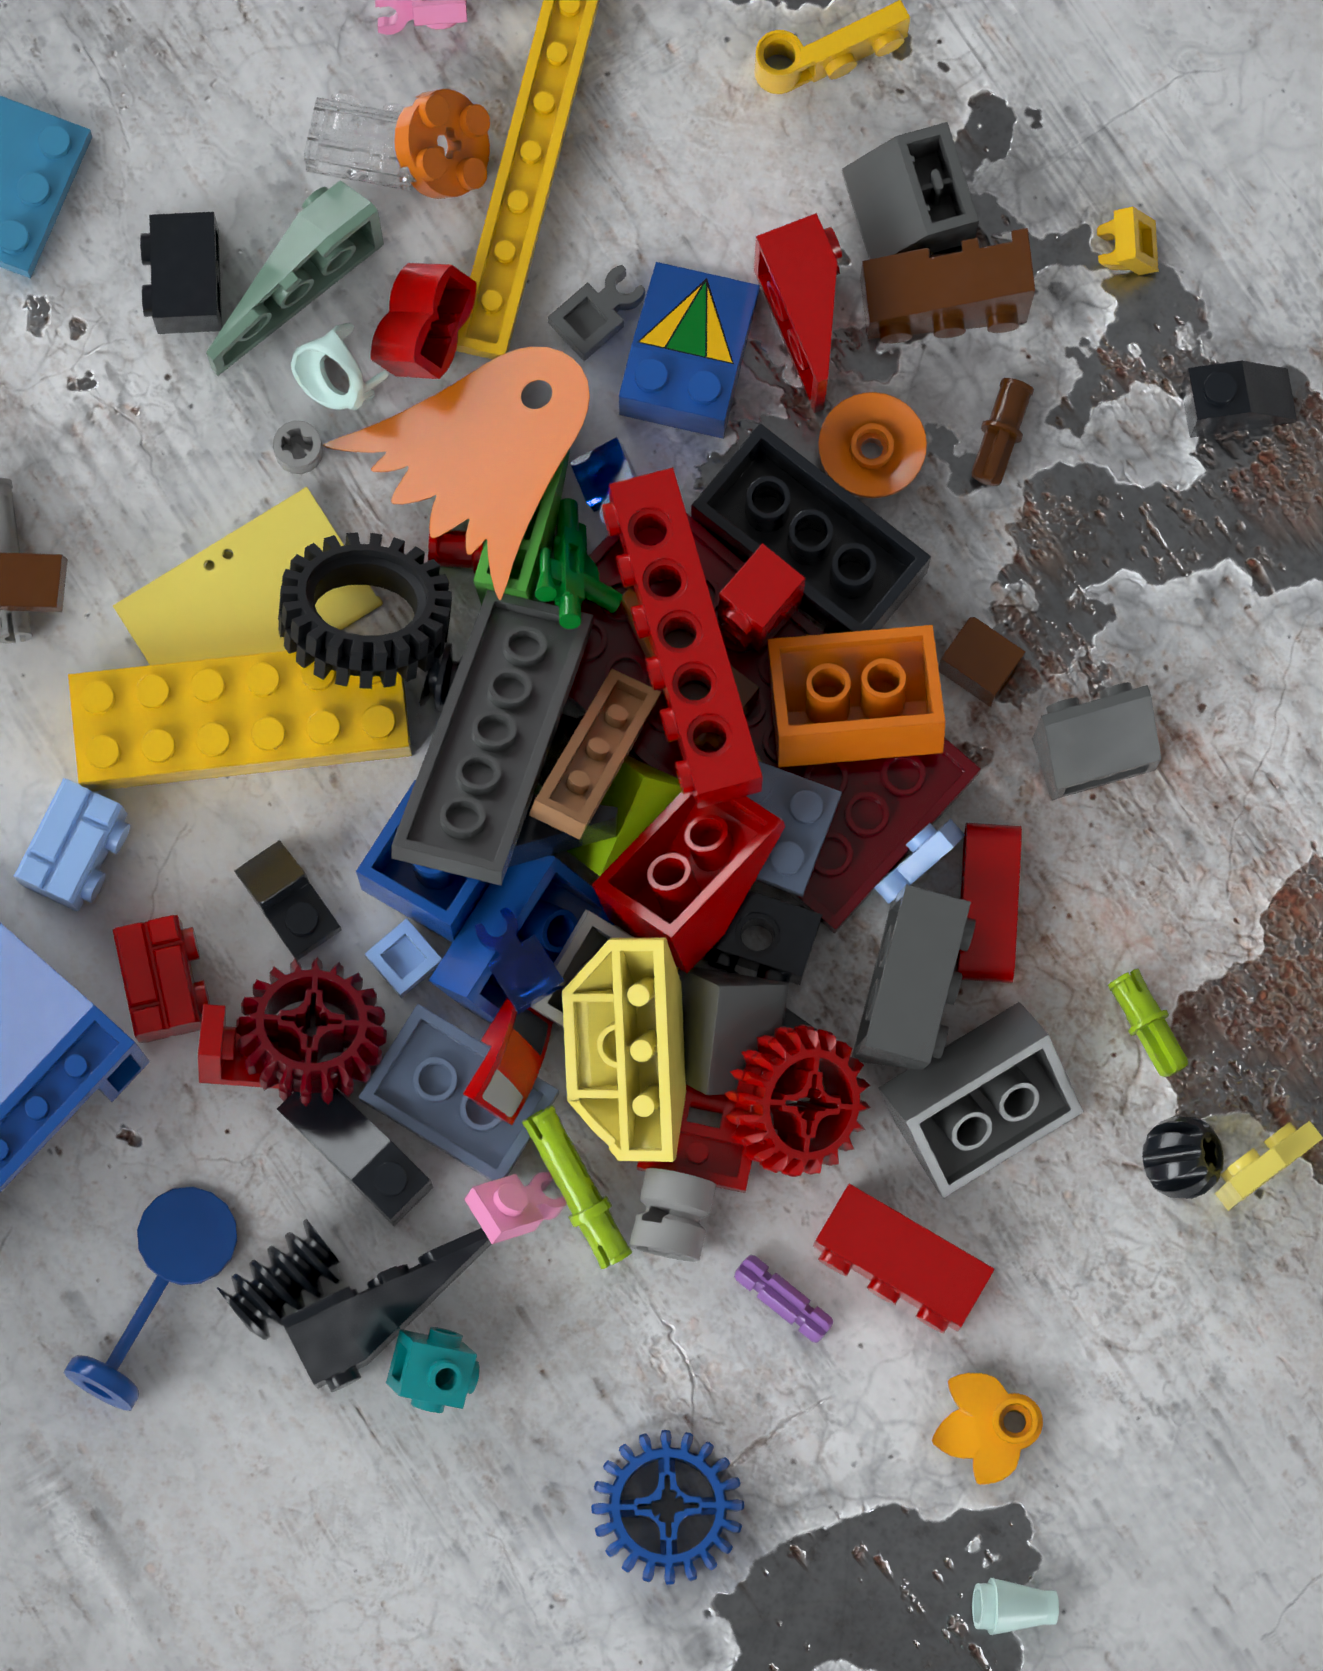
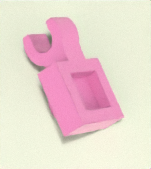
[375,0,467,35]

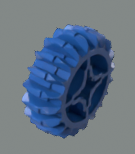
[591,1430,744,1585]

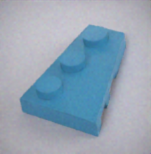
[0,96,93,279]

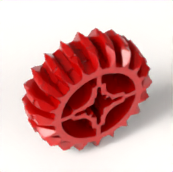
[724,1025,871,1177]

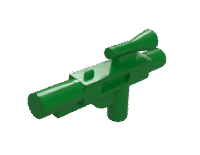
[535,498,623,629]

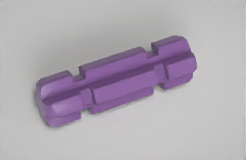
[734,1255,833,1343]

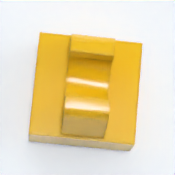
[1097,206,1159,275]

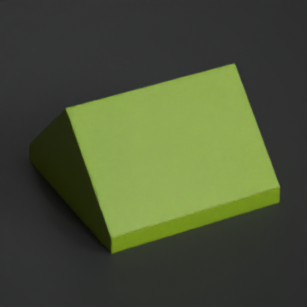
[567,756,682,876]

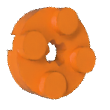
[395,89,490,199]

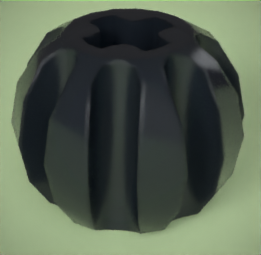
[1142,1116,1224,1199]

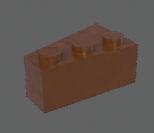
[860,228,1035,344]

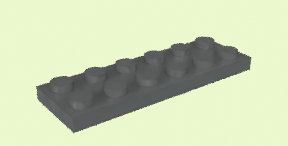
[392,590,593,885]

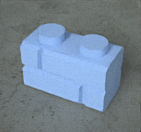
[14,778,130,912]

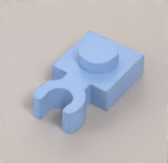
[874,819,965,904]

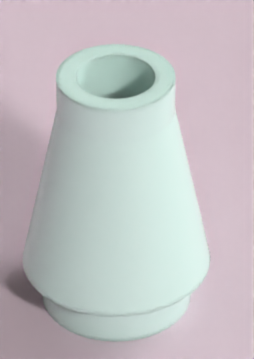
[972,1578,1059,1635]

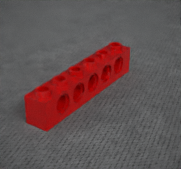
[601,467,763,809]

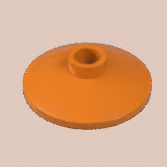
[818,392,927,498]

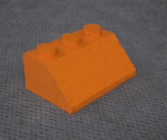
[768,625,946,767]

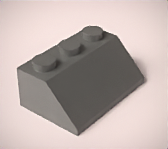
[852,884,976,1070]
[878,1002,1084,1198]

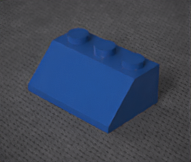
[428,855,615,1024]

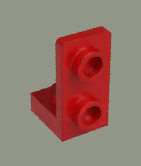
[198,1004,313,1089]

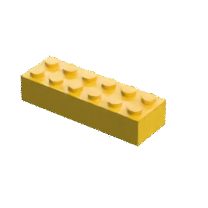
[68,650,412,791]

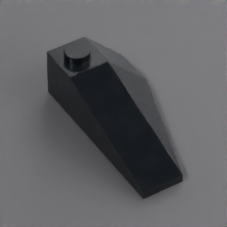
[281,1228,491,1392]

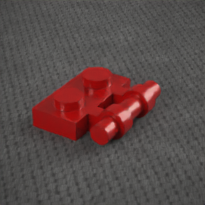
[637,1085,752,1193]

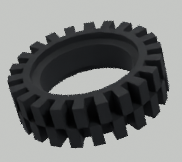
[278,532,452,689]

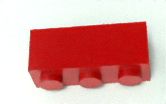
[813,1183,995,1334]

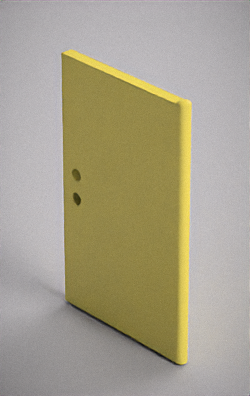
[113,487,383,665]

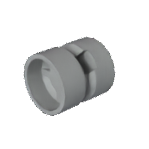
[629,1168,716,1262]

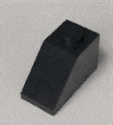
[1181,360,1297,438]

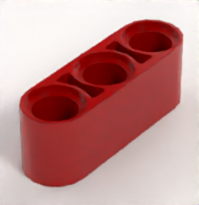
[956,823,1022,983]

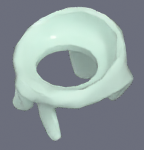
[291,323,389,410]

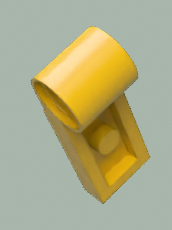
[754,0,910,94]

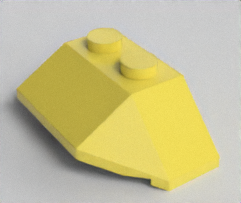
[562,938,686,1162]

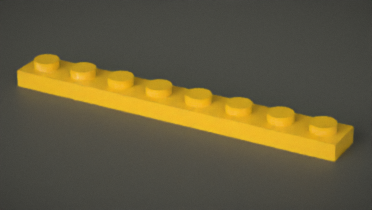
[456,0,600,360]

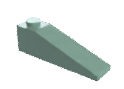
[206,180,384,376]

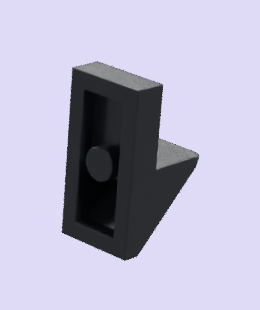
[234,840,342,961]

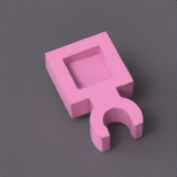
[464,1172,566,1244]

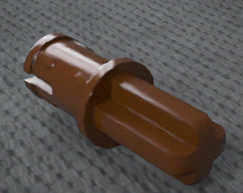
[971,378,1034,486]

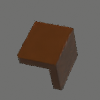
[938,617,1026,707]

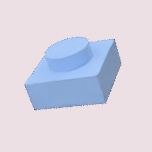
[365,918,442,998]

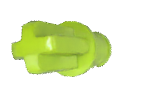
[1107,968,1188,1077]

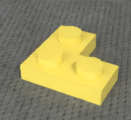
[1215,1121,1323,1211]

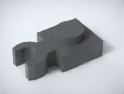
[548,265,645,361]

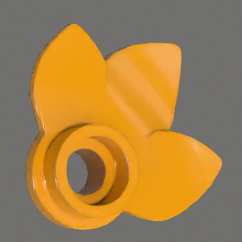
[932,1373,1043,1485]

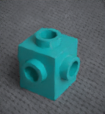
[386,1327,480,1413]

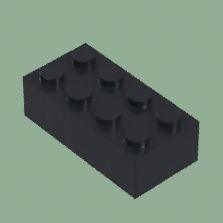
[691,423,931,633]

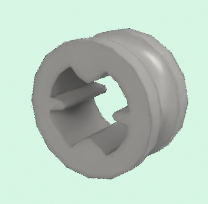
[273,420,323,474]

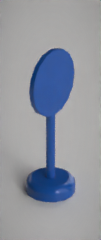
[63,1187,237,1411]

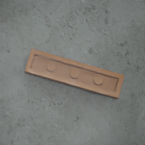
[529,669,661,840]

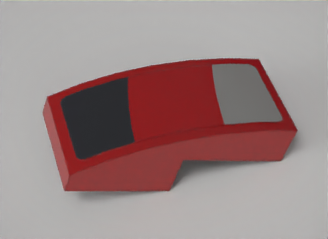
[463,994,553,1125]

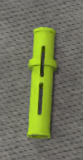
[522,1105,632,1269]

